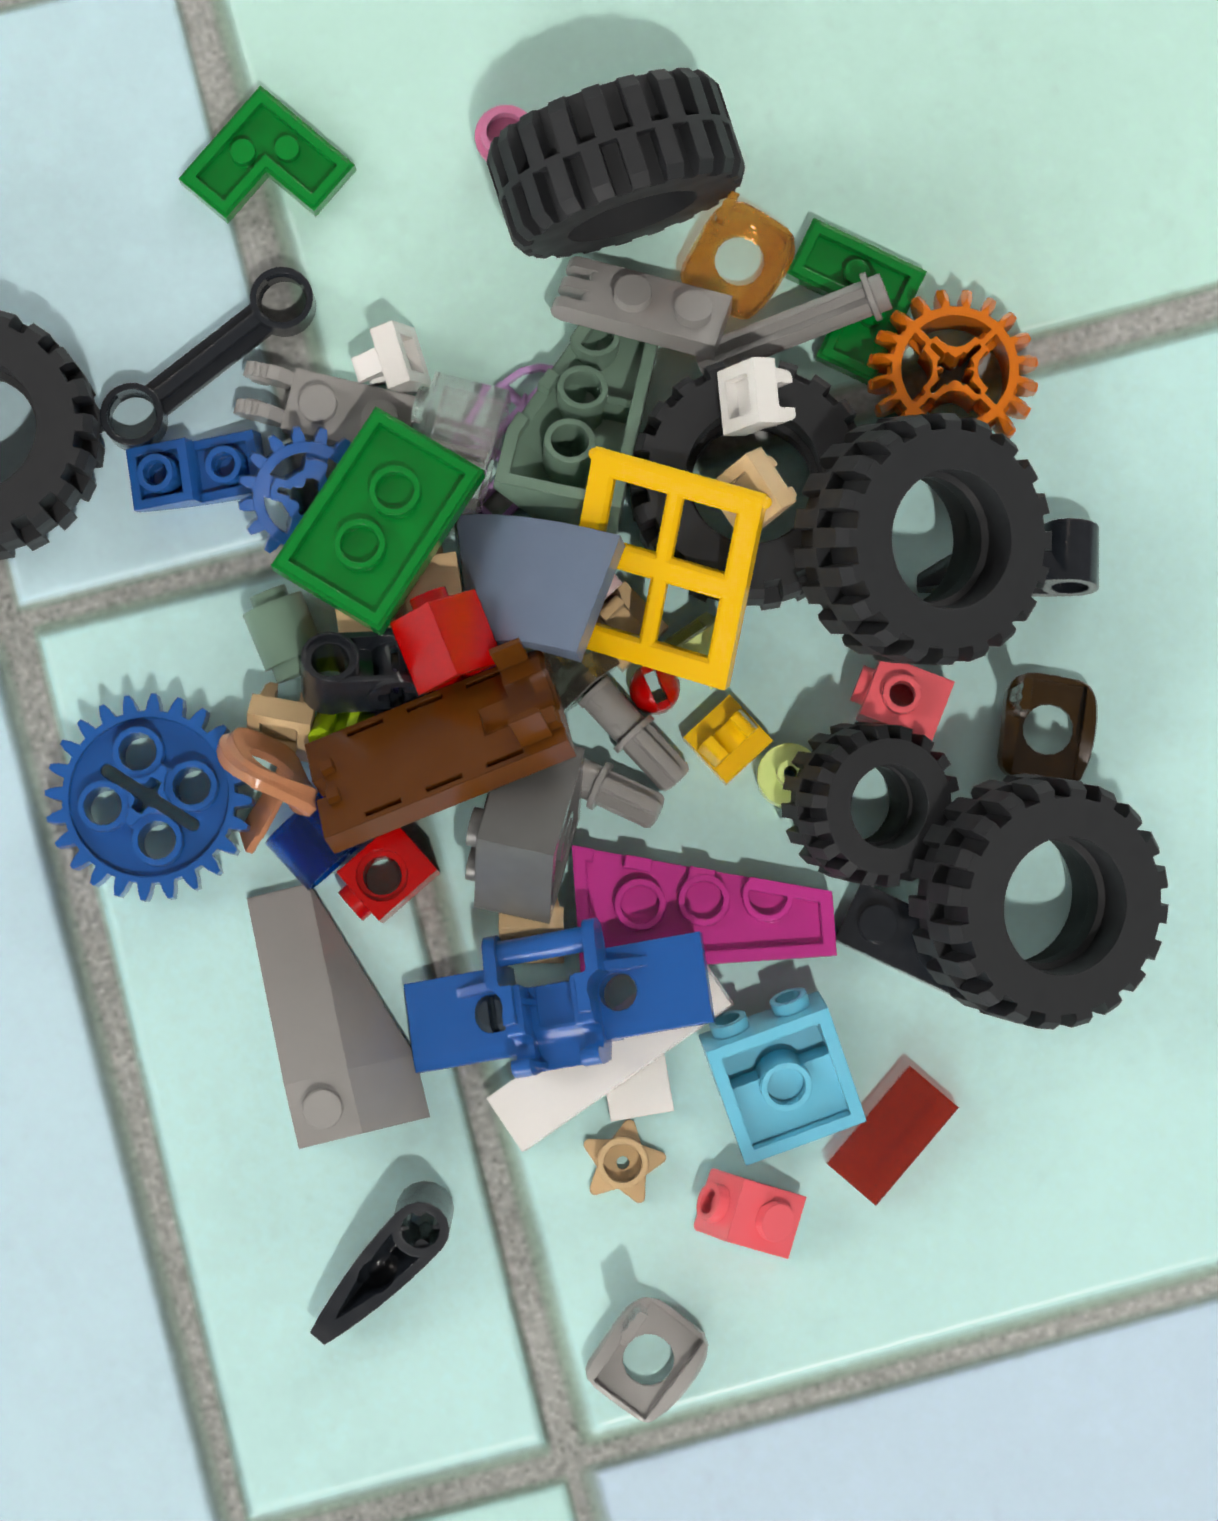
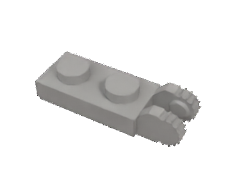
[233,360,419,445]

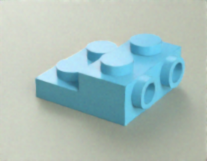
[698,988,867,1166]

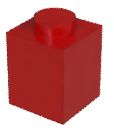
[390,586,498,695]

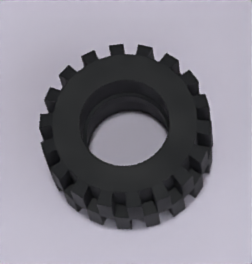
[781,722,959,888]

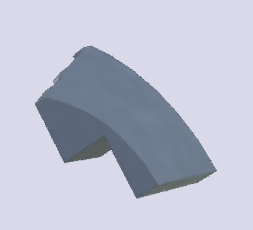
[457,514,625,662]

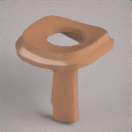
[216,727,318,854]

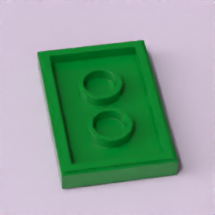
[271,406,486,636]

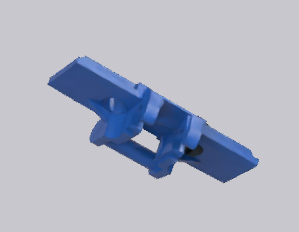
[404,917,715,1078]

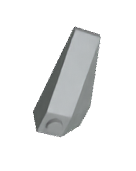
[247,883,430,1149]

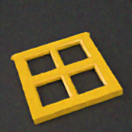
[579,446,772,691]

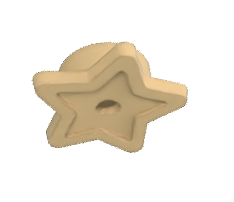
[583,1119,666,1203]

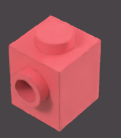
[850,661,955,740]

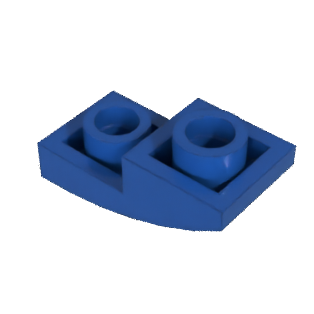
[126,429,264,512]

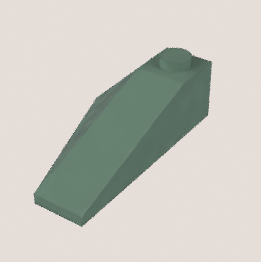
[493,325,658,534]

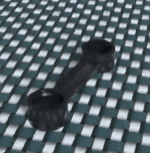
[100,267,316,450]

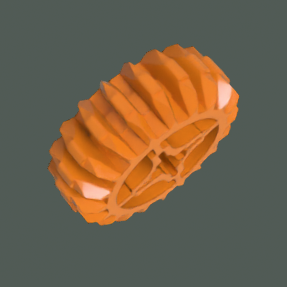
[867,289,1038,439]

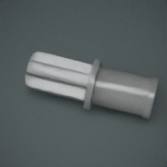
[578,676,689,791]
[581,758,665,828]

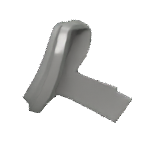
[585,1297,708,1423]

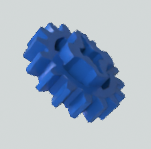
[238,426,351,554]

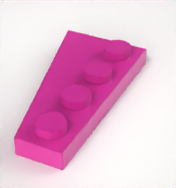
[572,845,837,972]

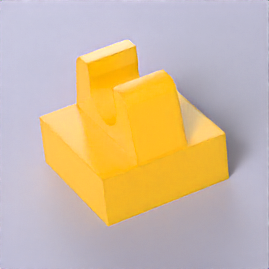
[683,694,773,785]

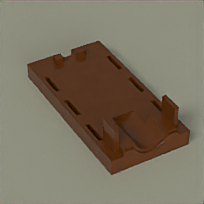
[305,637,577,854]

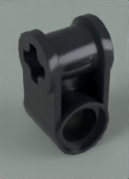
[301,628,426,715]

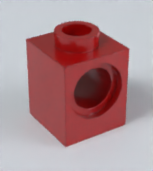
[336,828,440,923]

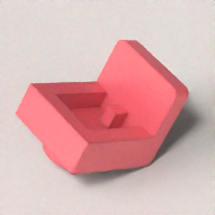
[694,1168,807,1259]

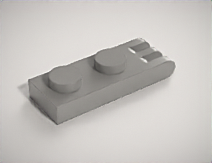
[551,256,732,360]

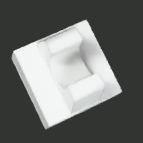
[351,320,433,395]
[717,357,796,436]

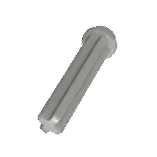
[695,272,893,375]

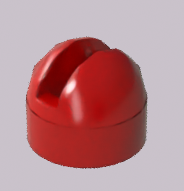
[629,666,680,715]

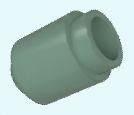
[243,584,319,684]

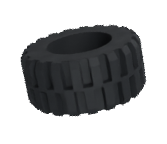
[487,68,745,259]
[0,310,105,560]
[630,358,857,611]
[793,413,1052,665]
[908,774,1169,1030]

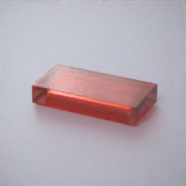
[826,1066,959,1206]

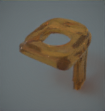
[680,191,795,320]

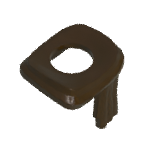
[997,673,1098,781]

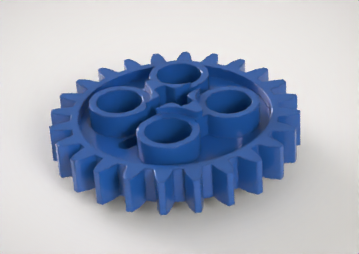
[45,693,256,902]

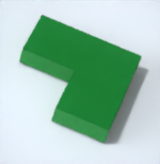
[178,85,357,223]
[786,218,927,385]

